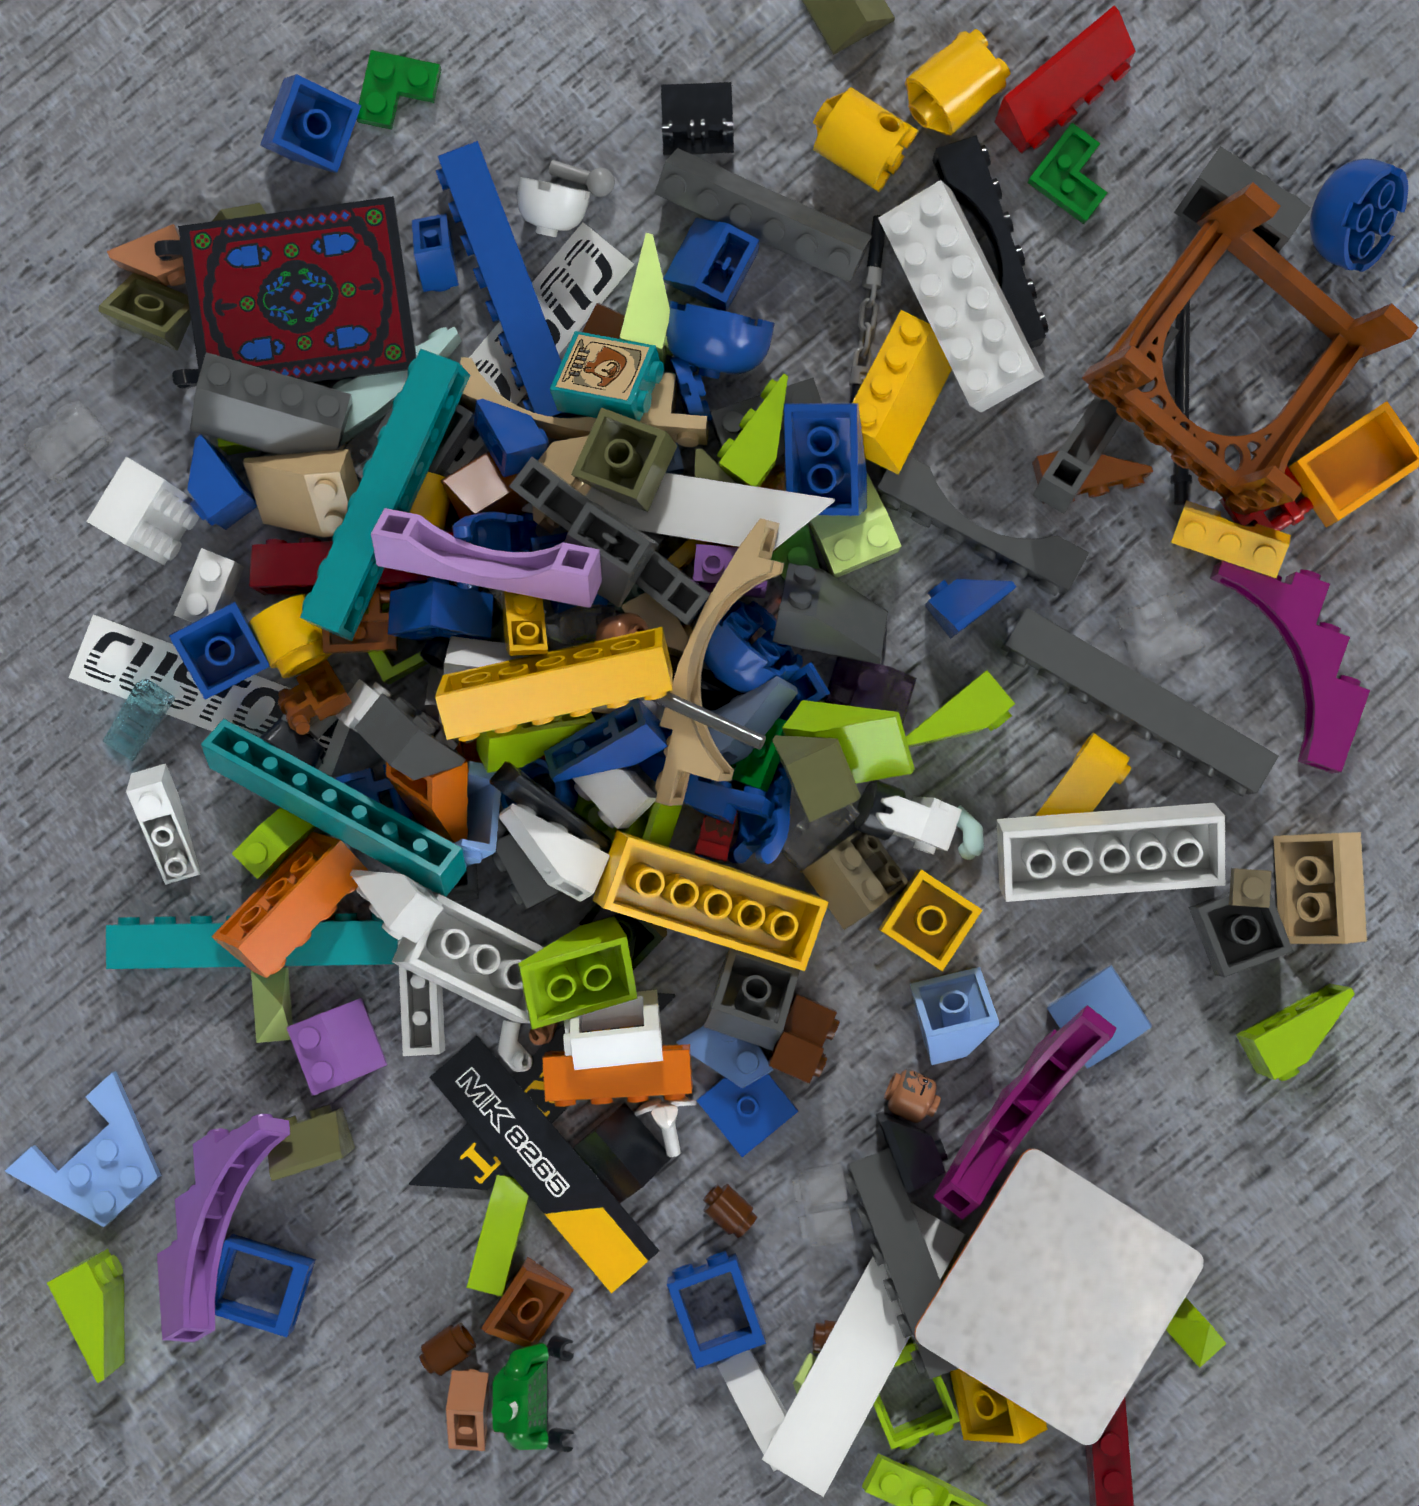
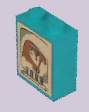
[550,331,664,422]

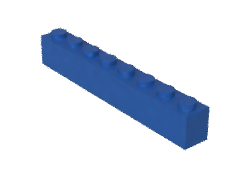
[435,141,577,418]

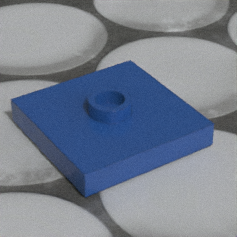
[696,1073,799,1157]

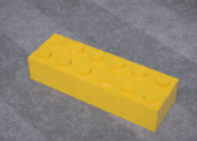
[435,627,673,741]
[593,830,829,971]

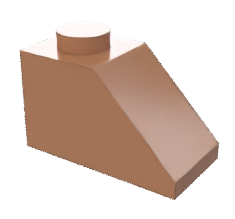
[107,224,186,286]
[446,1369,490,1451]

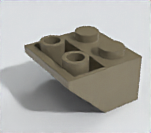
[802,831,909,930]

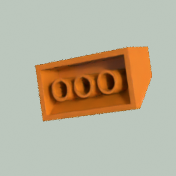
[211,832,369,978]

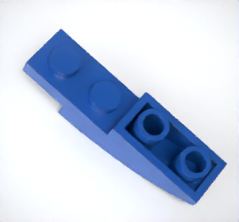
[638,751,775,824]

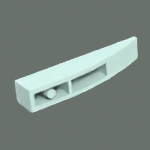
[333,327,462,445]

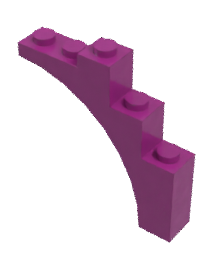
[1210,560,1370,774]
[933,1005,1117,1220]

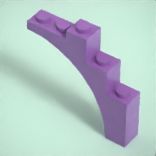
[157,1114,290,1342]

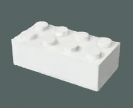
[86,457,199,566]
[392,894,544,1023]

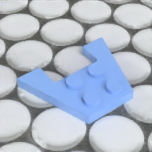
[5,1071,162,1227]

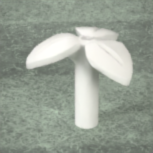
[634,1096,697,1157]

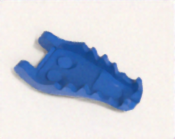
[452,512,538,590]
[728,760,792,864]

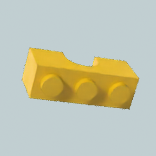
[1171,500,1291,578]

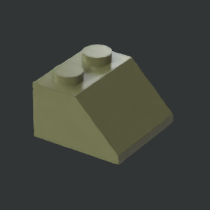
[571,408,677,512]
[268,1104,355,1181]

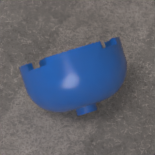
[1310,158,1408,272]
[666,301,775,379]
[704,600,803,694]

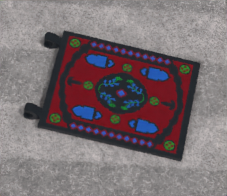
[154,196,417,389]

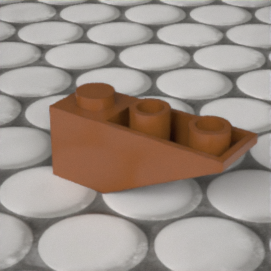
[1032,451,1153,504]

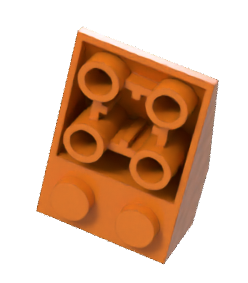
[386,760,469,843]

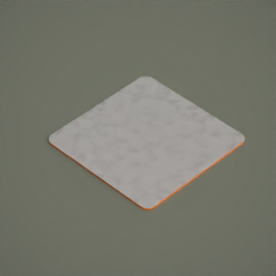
[915,1149,1203,1445]

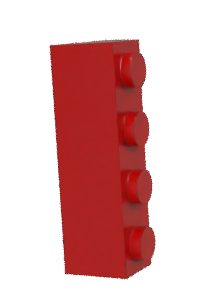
[994,5,1136,154]

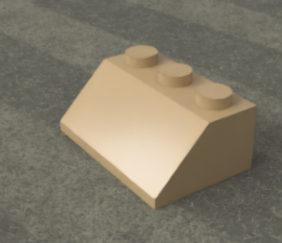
[1273,832,1367,944]

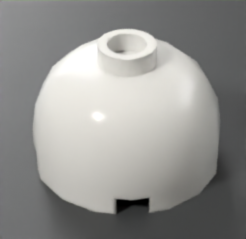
[517,177,590,237]

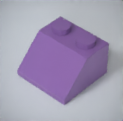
[286,998,388,1096]

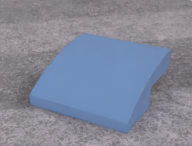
[1047,965,1152,1069]

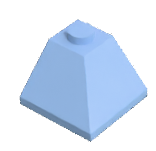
[910,967,999,1065]

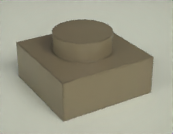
[1229,868,1272,908]

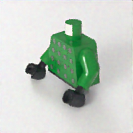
[492,1335,574,1452]

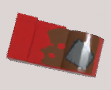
[695,811,738,862]

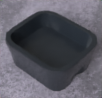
[260,718,326,770]

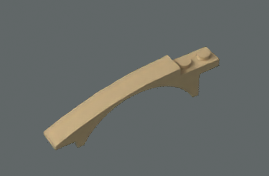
[458,357,709,447]
[655,518,784,806]

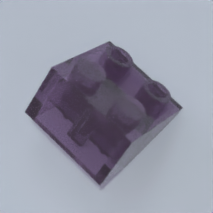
[824,657,917,725]

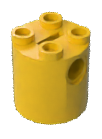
[905,29,1011,136]
[813,87,919,192]

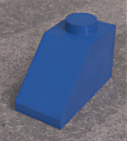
[412,213,459,292]
[474,399,549,477]

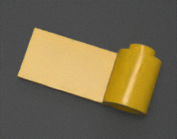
[1035,733,1132,816]

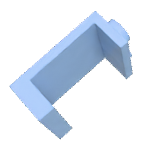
[454,760,501,868]

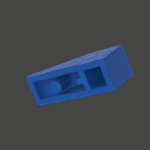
[544,698,668,782]

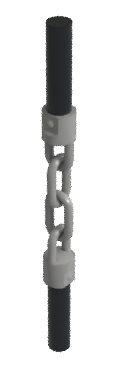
[849,215,885,403]

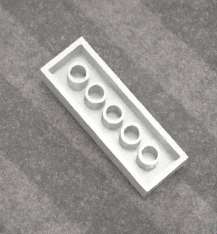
[878,180,1045,412]
[997,803,1225,902]

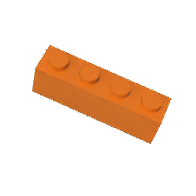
[542,1044,693,1107]

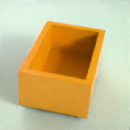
[1288,401,1419,528]

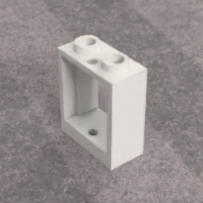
[563,990,663,1070]

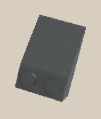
[772,563,888,664]

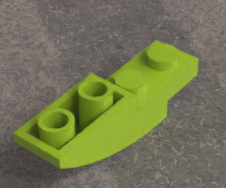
[862,1453,988,1506]

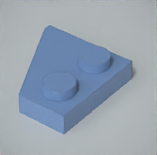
[676,1026,774,1089]

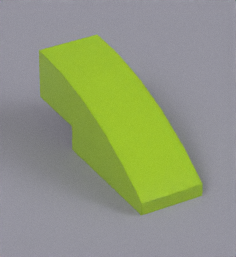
[466,1174,529,1297]

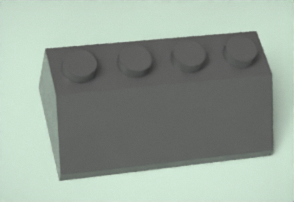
[190,352,352,455]

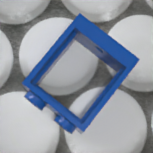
[215,1234,316,1338]
[667,1251,766,1369]

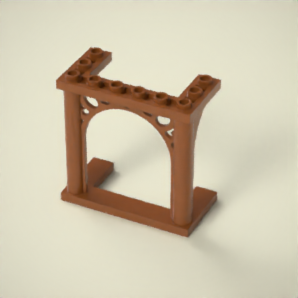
[1082,182,1419,515]

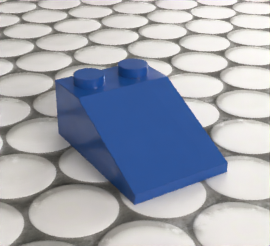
[784,403,867,516]

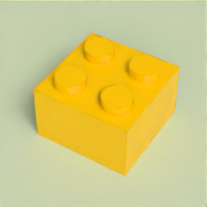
[878,869,982,972]

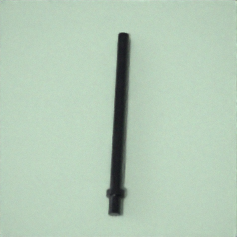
[1170,299,1192,505]

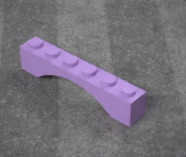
[371,508,602,608]

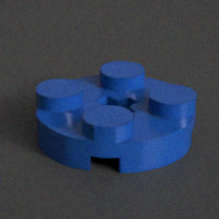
[670,357,712,421]

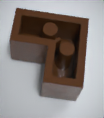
[767,993,840,1084]

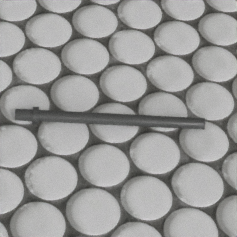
[547,637,766,750]

